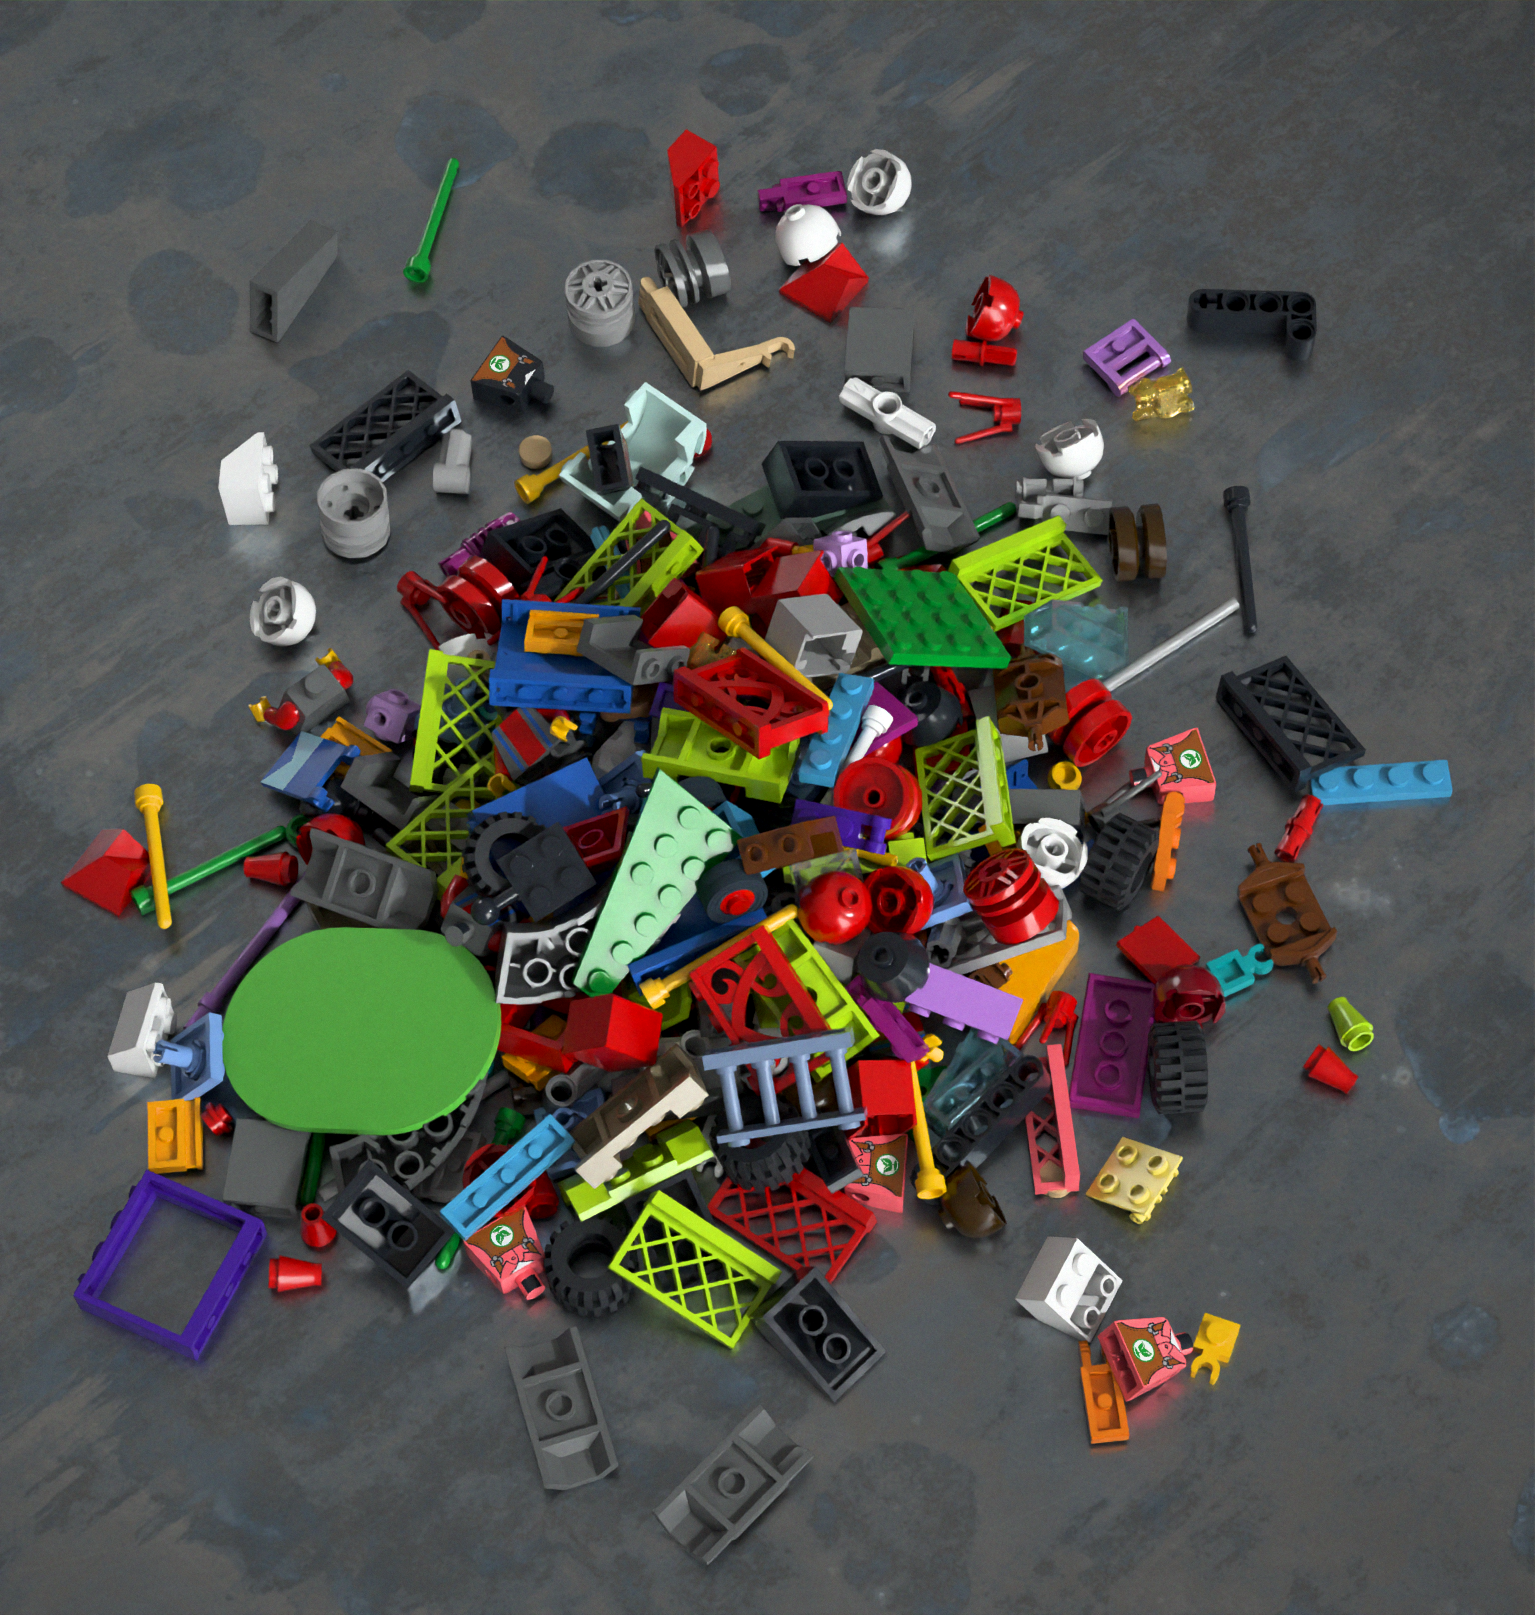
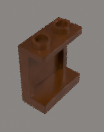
[737,816,844,875]

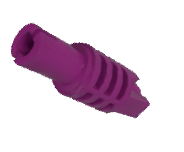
[438,511,521,577]

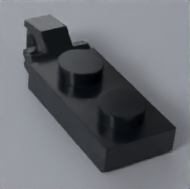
[808,1106,864,1194]

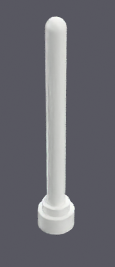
[821,705,893,806]

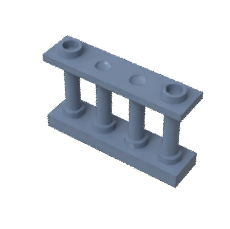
[702,1026,868,1148]

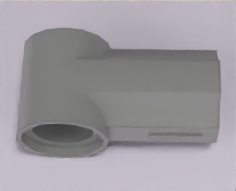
[433,429,472,494]

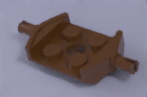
[993,642,1070,751]
[1237,843,1337,983]

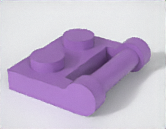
[1083,318,1171,397]

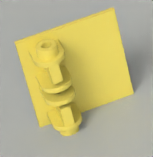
[1086,1137,1183,1224]

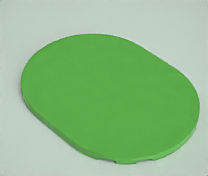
[222,927,501,1135]

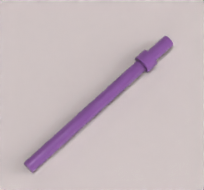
[183,869,307,1030]

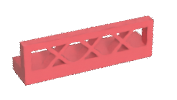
[1025,1044,1080,1195]

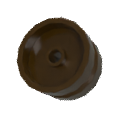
[1108,503,1167,582]

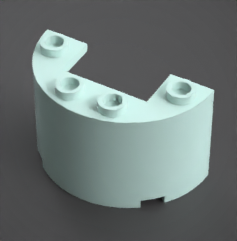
[559,382,707,522]

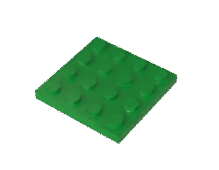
[834,566,1011,669]

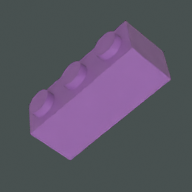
[904,963,1023,1044]

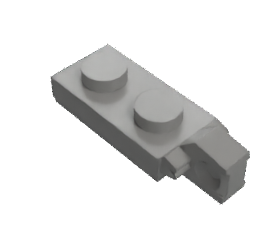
[1018,493,1113,535]

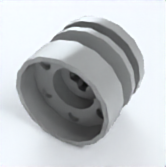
[565,260,635,347]
[317,468,390,558]

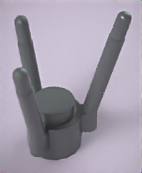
[1087,771,1162,835]

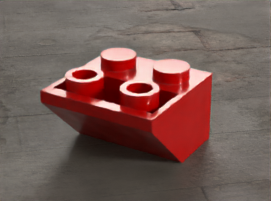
[667,129,720,228]

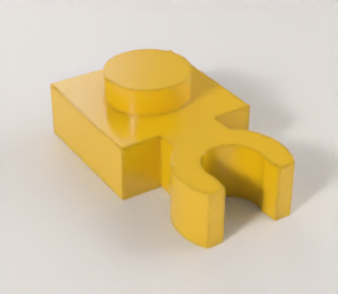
[1190,1313,1241,1385]

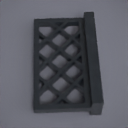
[309,370,461,482]
[1215,656,1366,793]

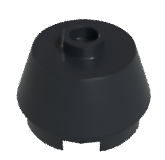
[897,681,963,747]
[858,932,930,1003]

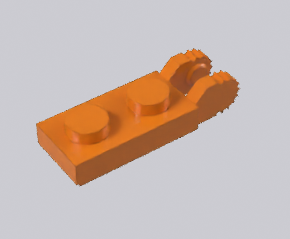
[1150,791,1186,891]
[1078,1340,1129,1444]

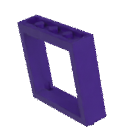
[73,1169,268,1361]

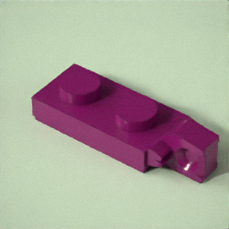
[757,171,848,212]
[845,975,930,1063]

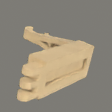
[638,277,795,391]

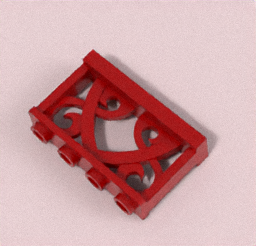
[674,647,829,759]
[688,925,832,1096]

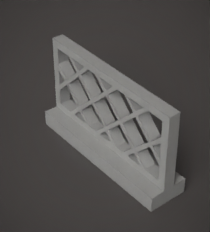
[927,884,1072,975]

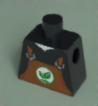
[470,336,554,412]

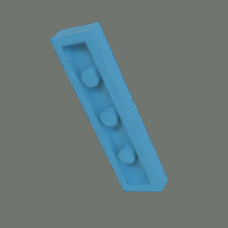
[798,673,874,788]
[1308,760,1453,805]
[440,1114,575,1241]

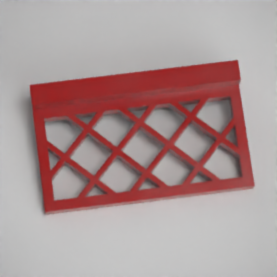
[707,1138,877,1284]

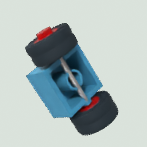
[678,776,776,924]

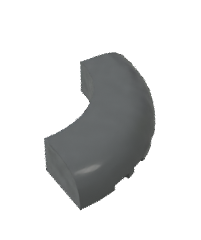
[494,831,681,1005]
[329,1069,489,1195]

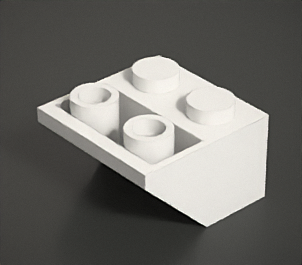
[218,432,278,525]
[107,982,177,1078]
[1015,1237,1123,1343]

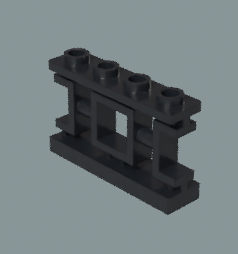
[615,466,766,586]

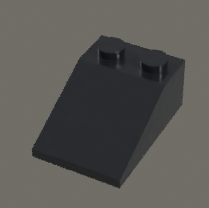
[761,441,883,519]
[479,508,596,592]
[321,1159,455,1289]
[619,1168,733,1300]
[749,1266,886,1402]

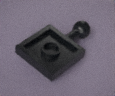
[471,822,598,926]

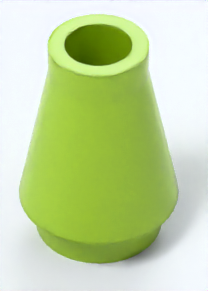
[1327,997,1374,1051]

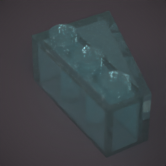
[1024,599,1129,681]
[923,1027,1031,1139]

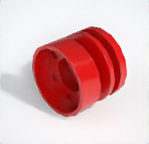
[963,848,1059,945]

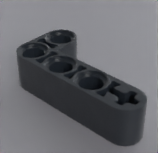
[1186,289,1317,361]

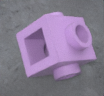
[813,531,868,582]
[364,689,421,744]

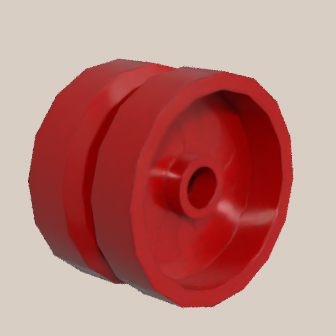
[436,556,521,639]
[1046,678,1132,767]
[834,757,922,840]

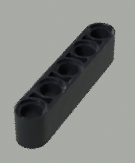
[910,1055,1052,1205]

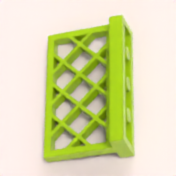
[554,498,704,617]
[948,515,1103,632]
[409,649,503,801]
[915,716,1016,861]
[386,757,521,901]
[607,1190,782,1349]

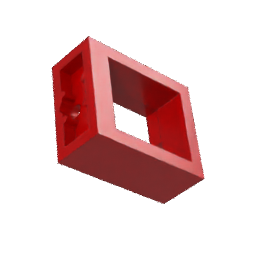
[497,992,590,1074]

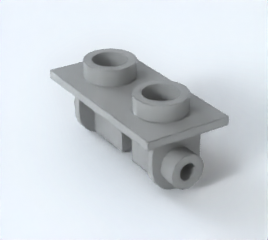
[1015,477,1083,510]

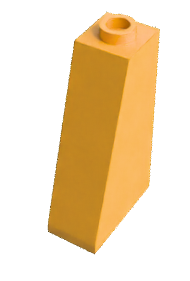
[998,920,1079,1052]

